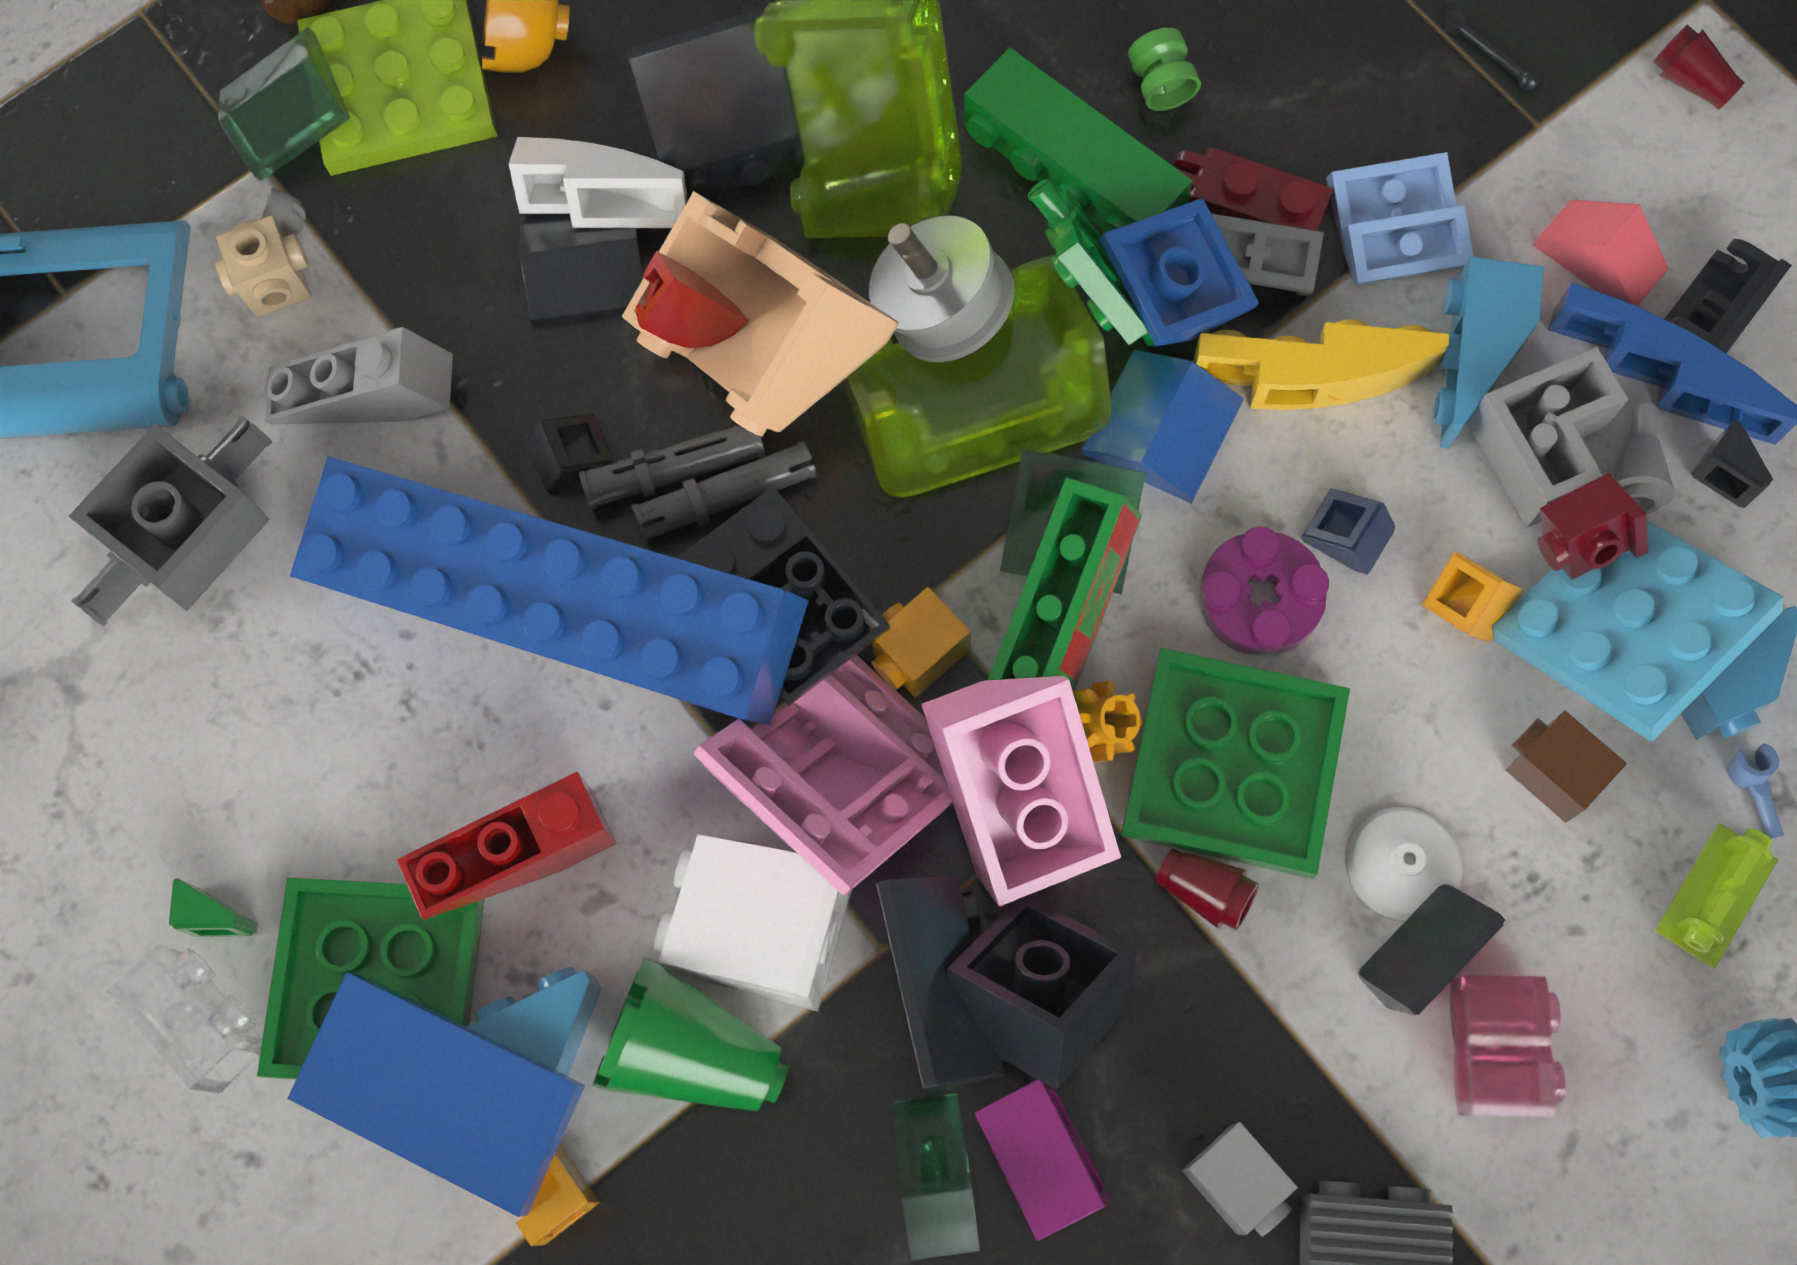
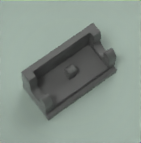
[1212,214,1324,296]

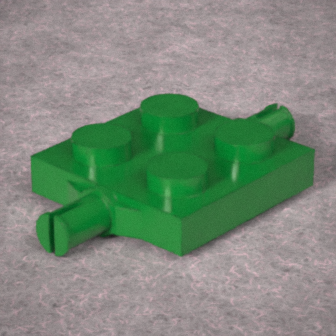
[1028,179,1155,346]

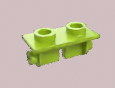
[1654,823,1779,969]

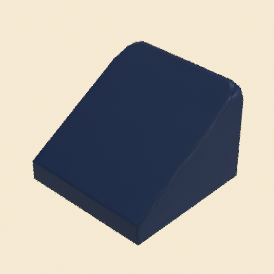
[1301,488,1395,575]

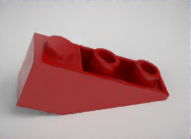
[396,771,617,920]

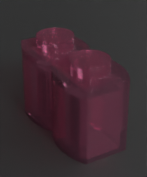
[1450,975,1566,1117]

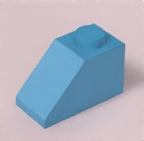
[1681,606,1797,740]

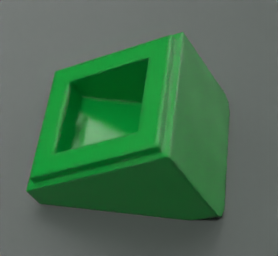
[169,878,258,937]

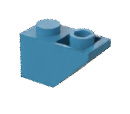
[467,967,601,1076]

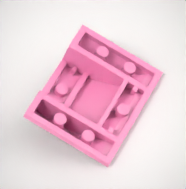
[694,655,953,896]

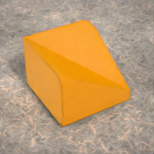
[1422,551,1524,642]

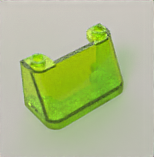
[755,0,961,238]
[842,254,1112,498]

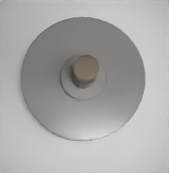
[869,216,1015,362]

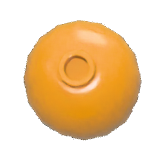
[481,0,570,73]

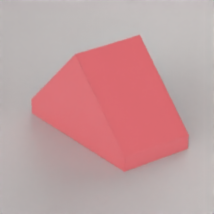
[1533,199,1669,306]

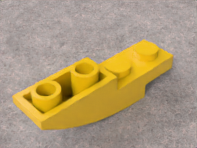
[1193,319,1449,410]

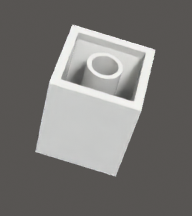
[654,834,852,1012]

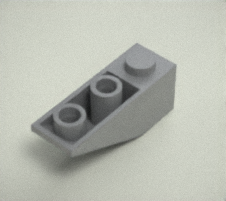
[265,327,453,425]

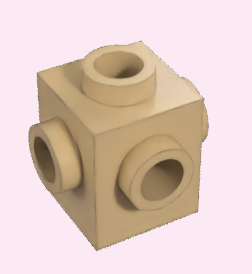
[215,215,312,318]

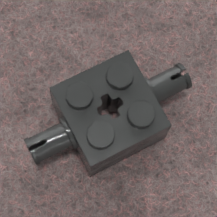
[68,416,272,627]

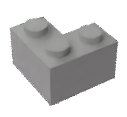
[1467,347,1629,528]

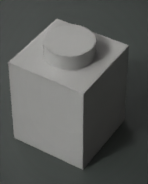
[1182,1122,1298,1237]

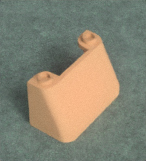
[622,191,899,436]

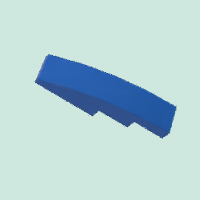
[1548,283,1797,445]

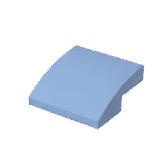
[1326,152,1474,286]

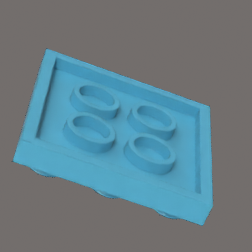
[1492,521,1783,742]

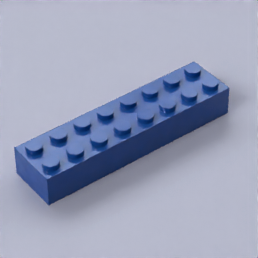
[290,456,809,725]

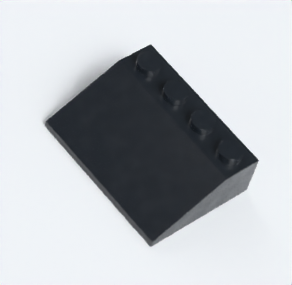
[626,0,891,200]

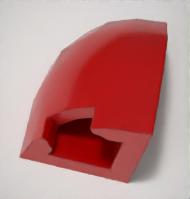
[635,251,749,348]

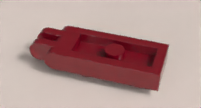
[1174,148,1333,231]

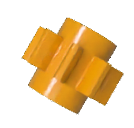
[1072,680,1144,763]

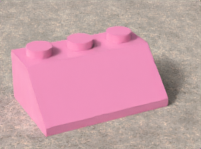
[921,676,1121,906]

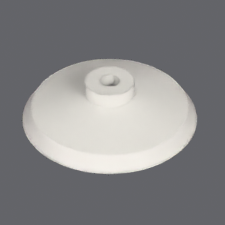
[1345,806,1463,921]

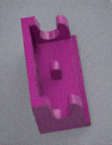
[975,1080,1112,1241]

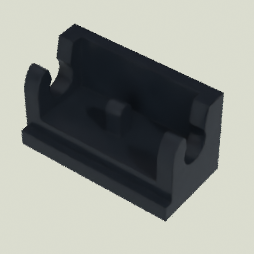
[1665,238,1792,354]

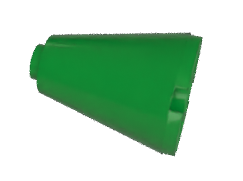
[592,957,789,1112]

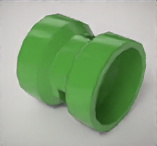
[1128,27,1201,111]

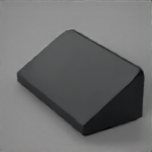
[1358,884,1506,1016]

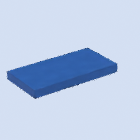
[287,972,585,1217]

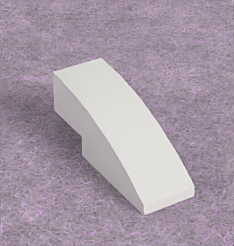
[509,137,688,228]

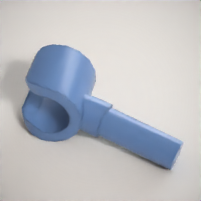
[1728,743,1784,839]

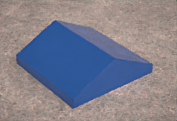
[1099,198,1259,346]
[1082,350,1244,504]

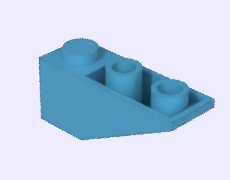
[1433,256,1544,449]

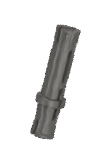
[579,425,766,510]
[632,441,817,542]

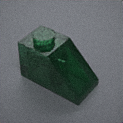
[892,1093,980,1261]

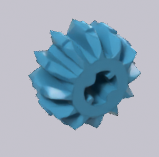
[1719,1018,1797,1138]

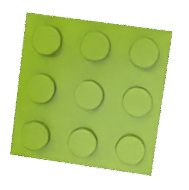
[297,0,497,176]

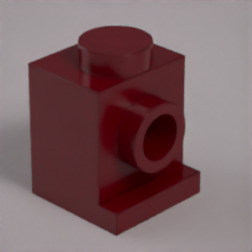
[1537,472,1648,580]

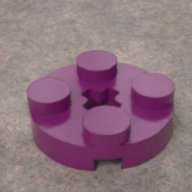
[1200,526,1329,655]

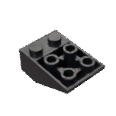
[677,486,890,706]

